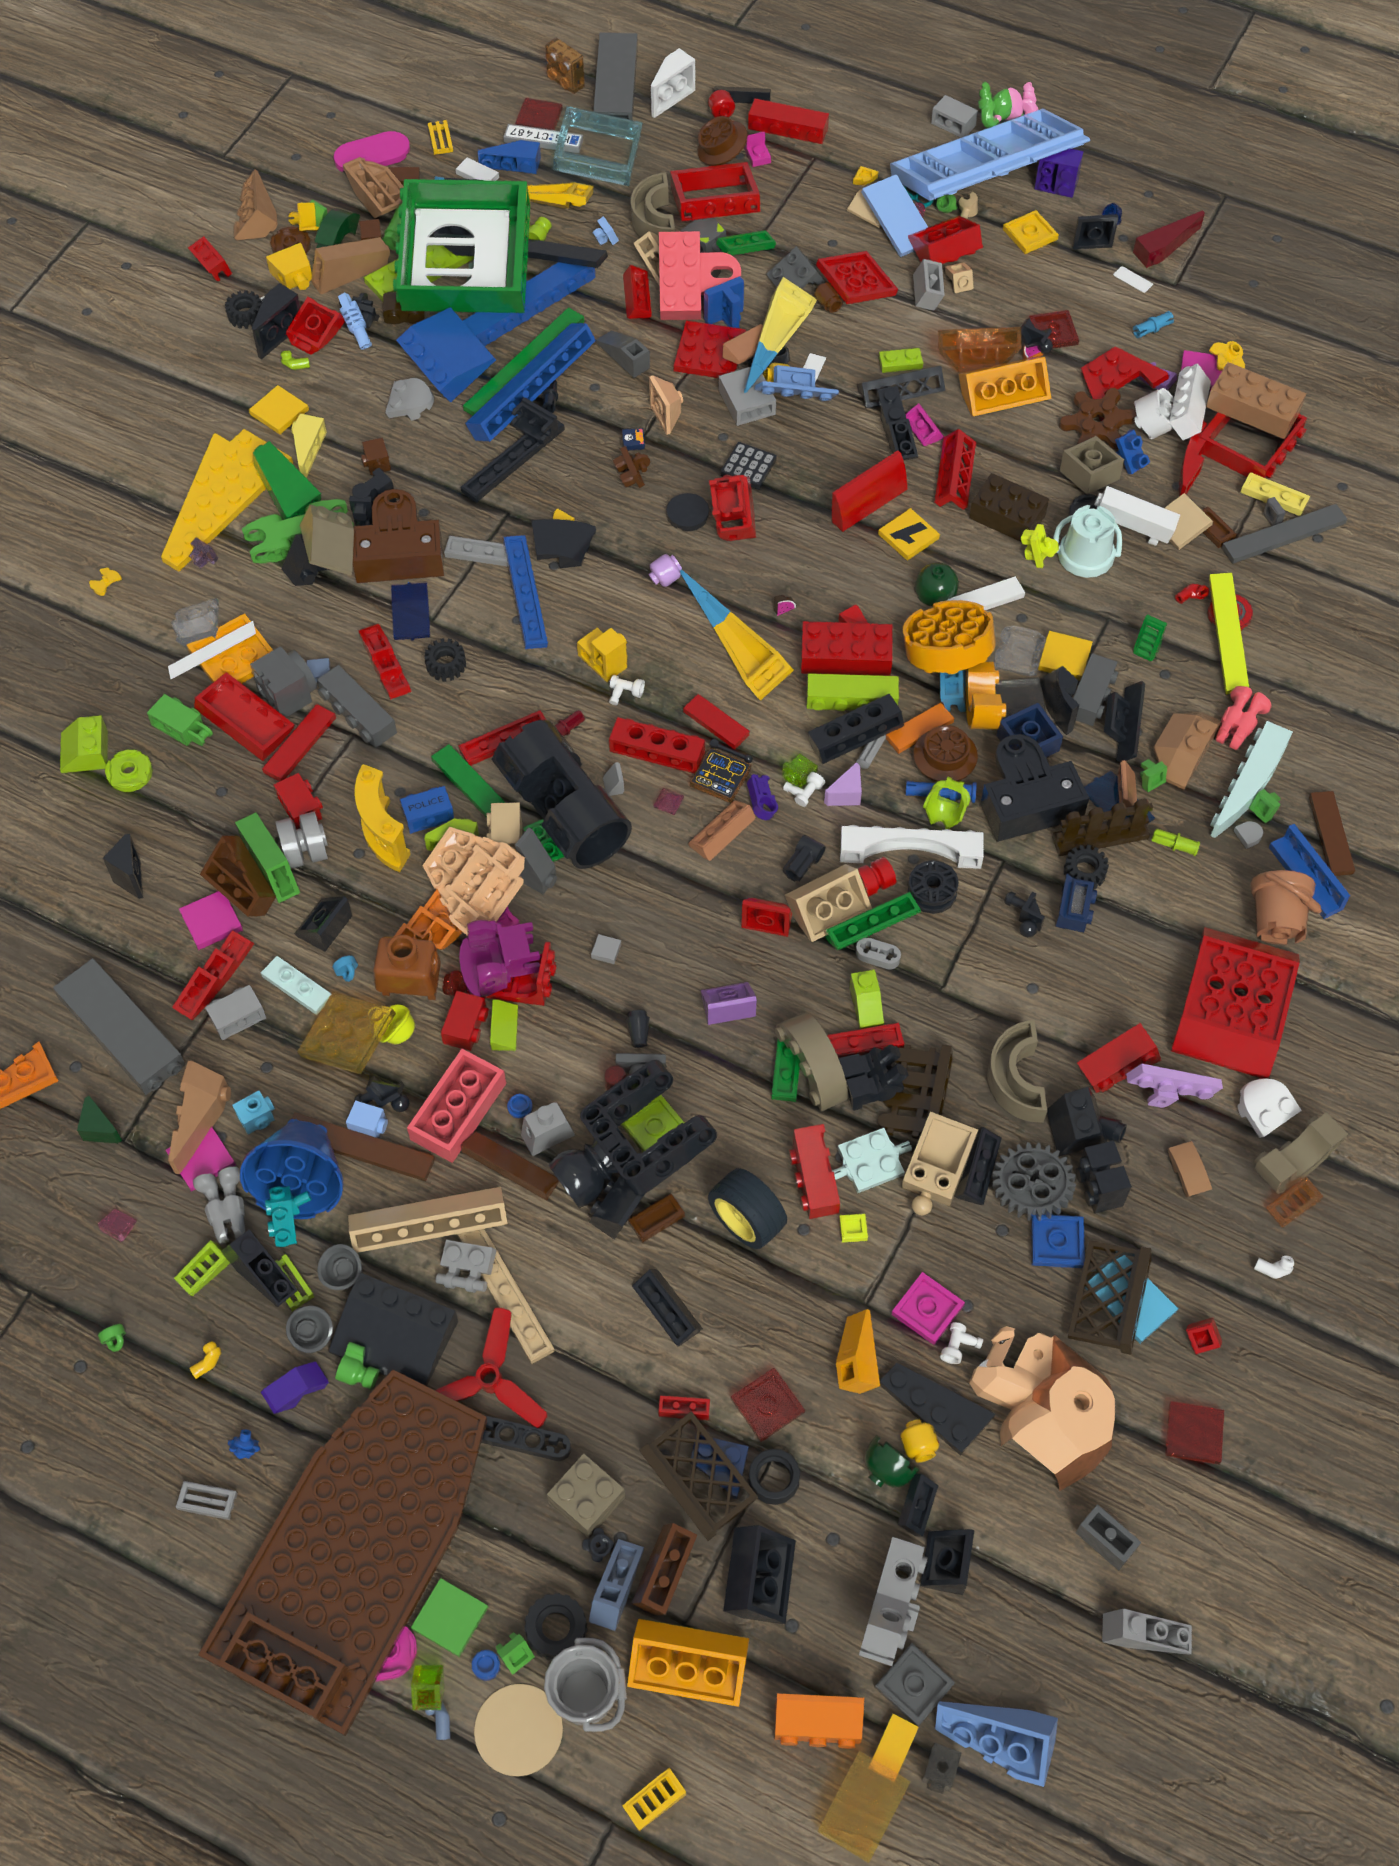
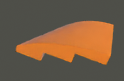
[394,889,463,950]

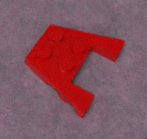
[1081,346,1169,421]

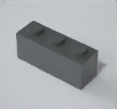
[1073,654,1119,726]

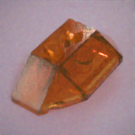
[938,327,1022,373]

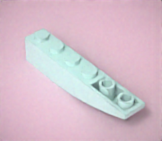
[1210,721,1293,838]

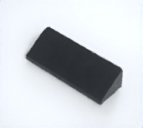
[713,86,771,103]
[954,1127,1002,1205]
[632,1269,703,1347]

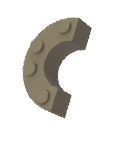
[631,172,675,237]
[775,1012,848,1112]
[987,1020,1047,1123]
[1254,1112,1348,1194]

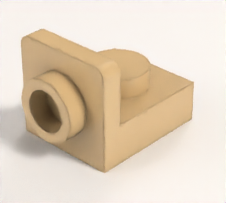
[945,262,974,293]

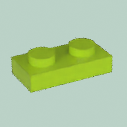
[879,348,923,373]

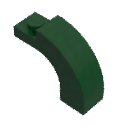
[313,208,360,264]

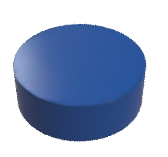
[472,1650,501,1681]

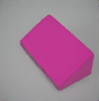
[905,403,944,446]

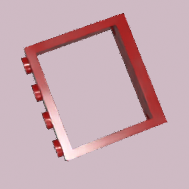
[670,162,760,221]
[1199,412,1307,479]

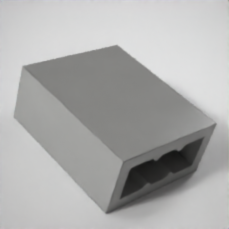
[719,367,776,426]

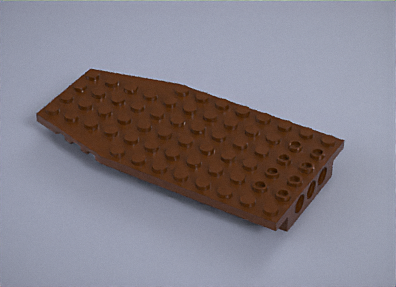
[198,1370,487,1736]

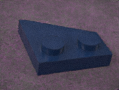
[690,1434,749,1499]

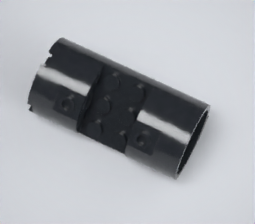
[491,720,632,869]

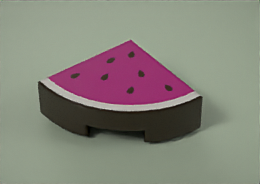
[774,595,797,616]

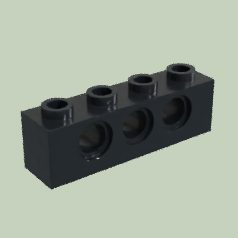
[808,694,904,764]

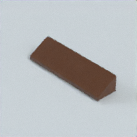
[461,1132,559,1201]

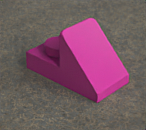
[744,132,771,167]

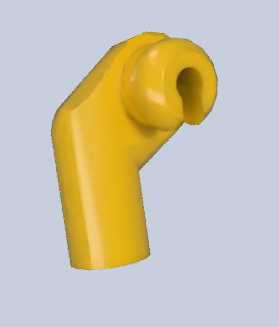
[189,1341,221,1379]

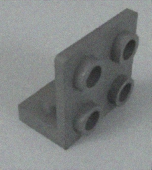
[767,246,827,289]

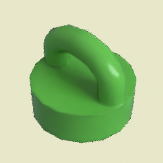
[936,194,957,213]
[98,1324,126,1352]

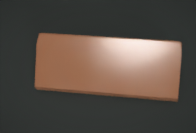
[723,324,763,364]
[688,800,756,861]

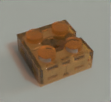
[545,37,585,94]

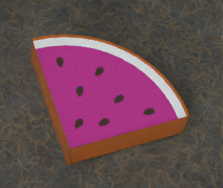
[1023,344,1043,359]

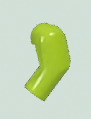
[280,350,310,370]

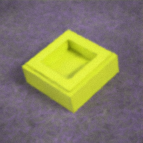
[839,1214,868,1243]

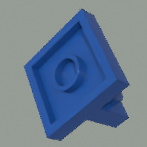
[704,276,744,328]

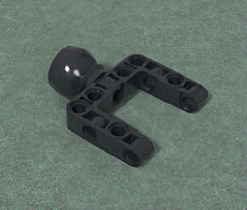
[548,1060,717,1208]

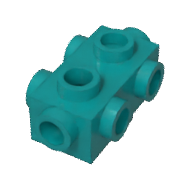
[265,1186,312,1247]

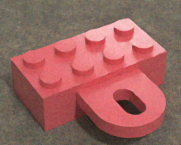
[659,231,741,320]

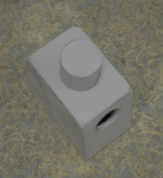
[521,1102,575,1156]

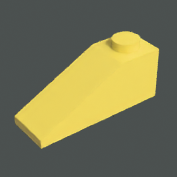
[292,414,327,478]

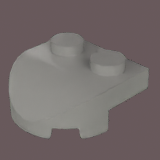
[385,378,434,421]

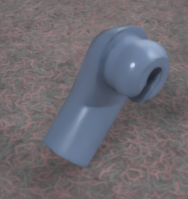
[425,1698,450,1740]

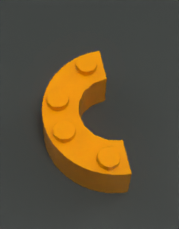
[965,662,1006,729]

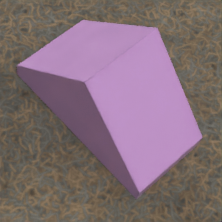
[824,763,862,806]

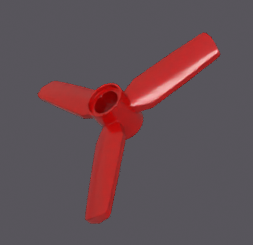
[435,1308,547,1428]

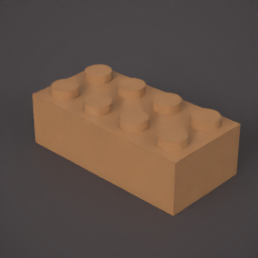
[1206,362,1307,439]

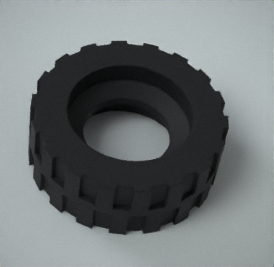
[524,1593,587,1661]

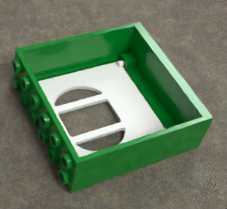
[393,179,531,313]

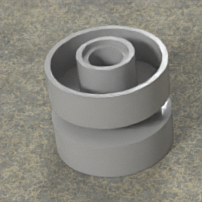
[275,811,328,869]

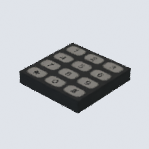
[721,442,777,490]

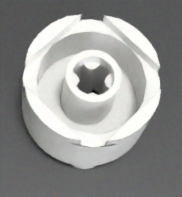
[1134,388,1174,439]

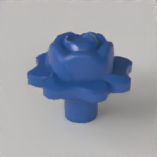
[227,1429,260,1459]

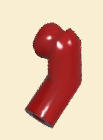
[1175,584,1209,604]

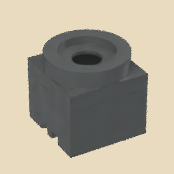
[250,646,317,717]

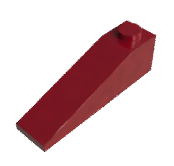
[1133,210,1205,268]

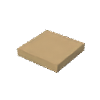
[1164,493,1213,550]

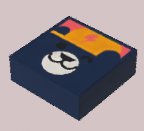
[622,428,645,450]

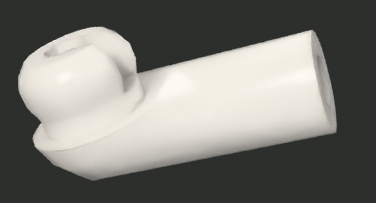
[1254,1256,1294,1279]

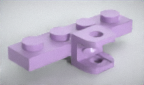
[1126,1064,1223,1108]

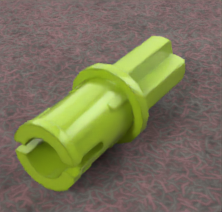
[1152,829,1200,856]

